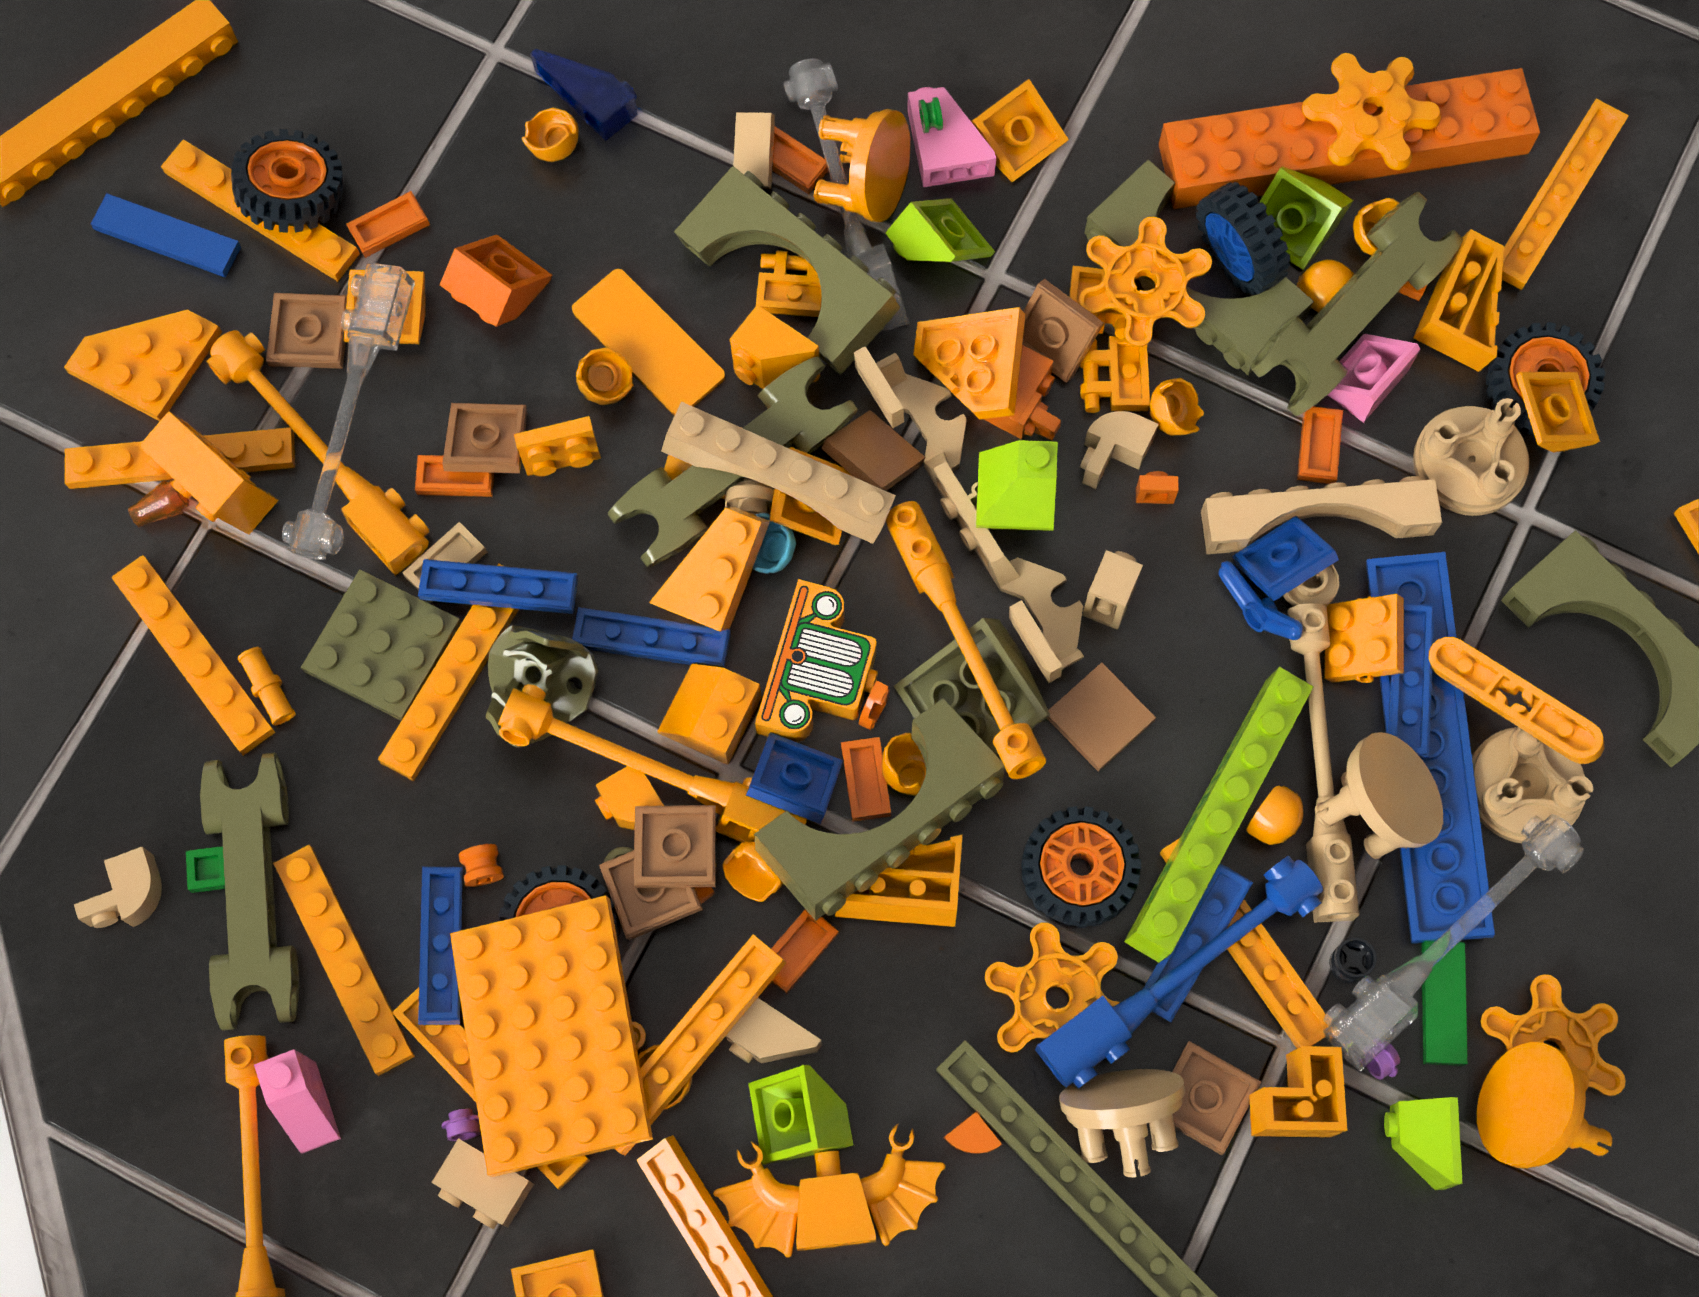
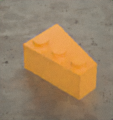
[1413,229,1504,372]
[139,411,279,535]
[649,507,770,632]
[835,834,963,927]

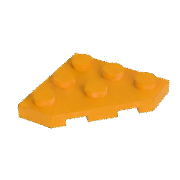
[913,307,1026,420]
[64,310,222,421]

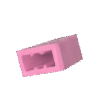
[908,87,996,187]
[254,1049,341,1154]

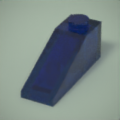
[530,49,638,141]

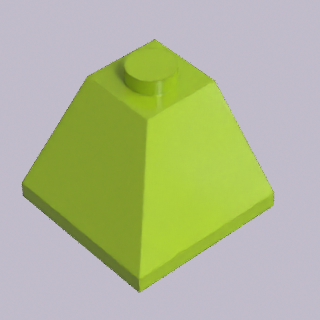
[1259,167,1354,270]
[885,198,995,262]
[976,440,1058,531]
[748,1065,853,1165]
[1384,1097,1463,1190]

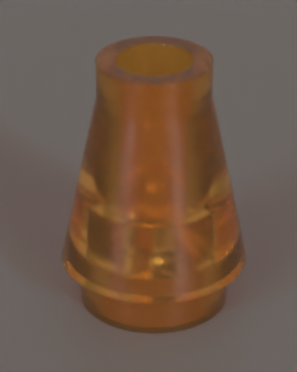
[128,479,189,527]

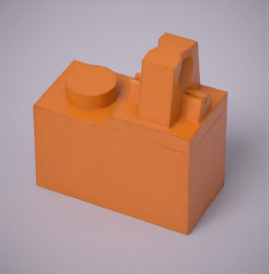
[983,345,1061,440]

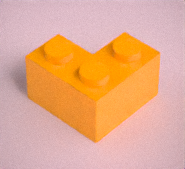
[1249,1046,1347,1137]

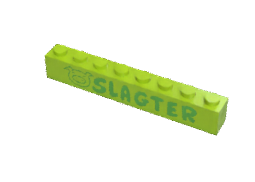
[1124,666,1313,963]

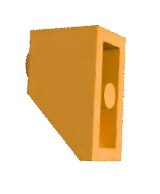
[595,766,664,830]

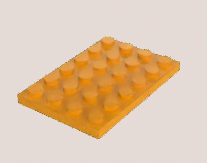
[450,895,653,1177]

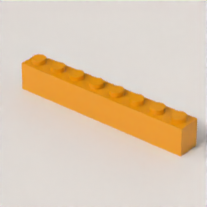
[0,0,238,207]

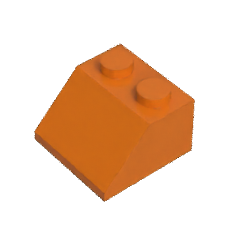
[440,234,553,327]

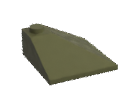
[894,618,1050,755]

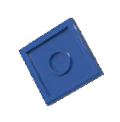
[1232,516,1339,602]
[746,732,843,824]

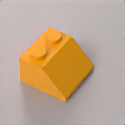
[730,305,820,389]
[657,664,762,765]

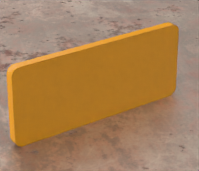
[572,269,725,416]

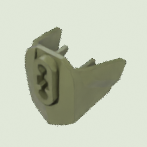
[486,625,598,748]

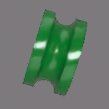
[918,97,943,133]

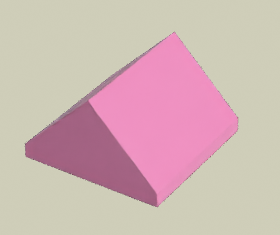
[1328,334,1420,423]

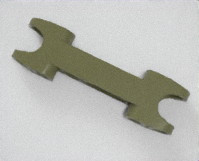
[1250,191,1463,416]
[608,356,858,568]
[200,752,300,1031]

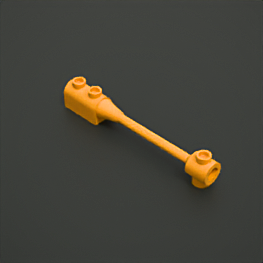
[206,330,430,576]
[885,501,1046,779]
[498,684,807,842]
[224,1035,285,1297]

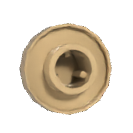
[725,477,774,514]
[1283,564,1339,607]

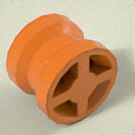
[458,844,504,887]

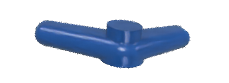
[1218,561,1303,640]

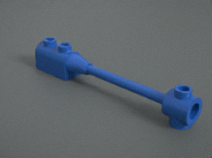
[1035,855,1323,1089]

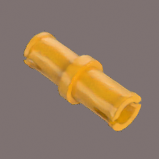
[237,647,296,726]

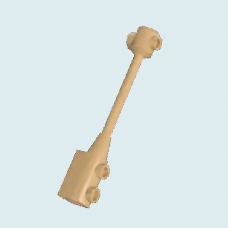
[1287,603,1359,923]

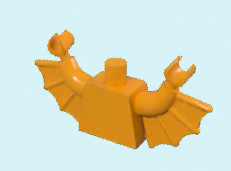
[713,1124,946,1258]

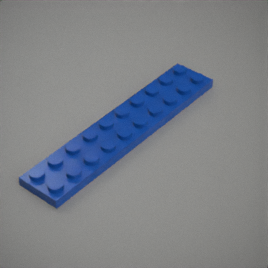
[1366,552,1495,943]

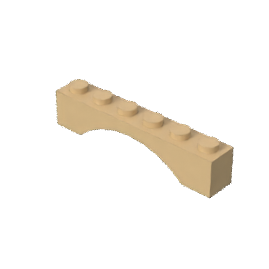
[661,402,896,544]
[1201,476,1442,554]

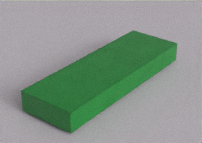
[1422,941,1468,1066]

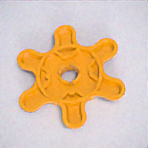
[1302,53,1441,171]
[1079,217,1212,348]
[985,923,1120,1053]
[1480,974,1626,1096]

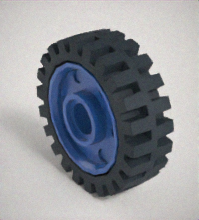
[1196,182,1290,295]

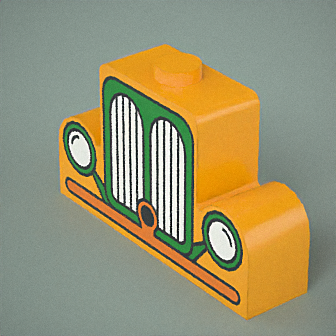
[755,579,878,742]

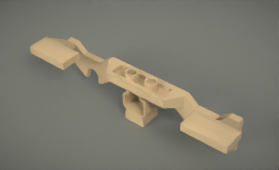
[854,346,1084,683]

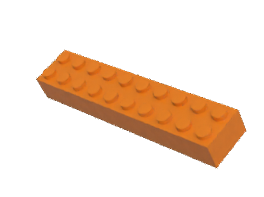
[1159,68,1540,209]

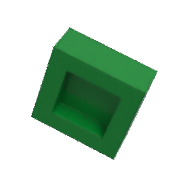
[186,846,225,893]

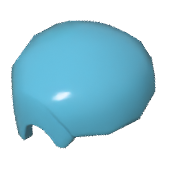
[753,513,797,574]

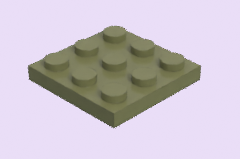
[301,569,462,721]

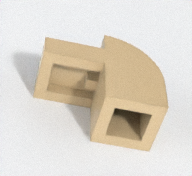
[1080,411,1158,489]
[74,847,162,928]

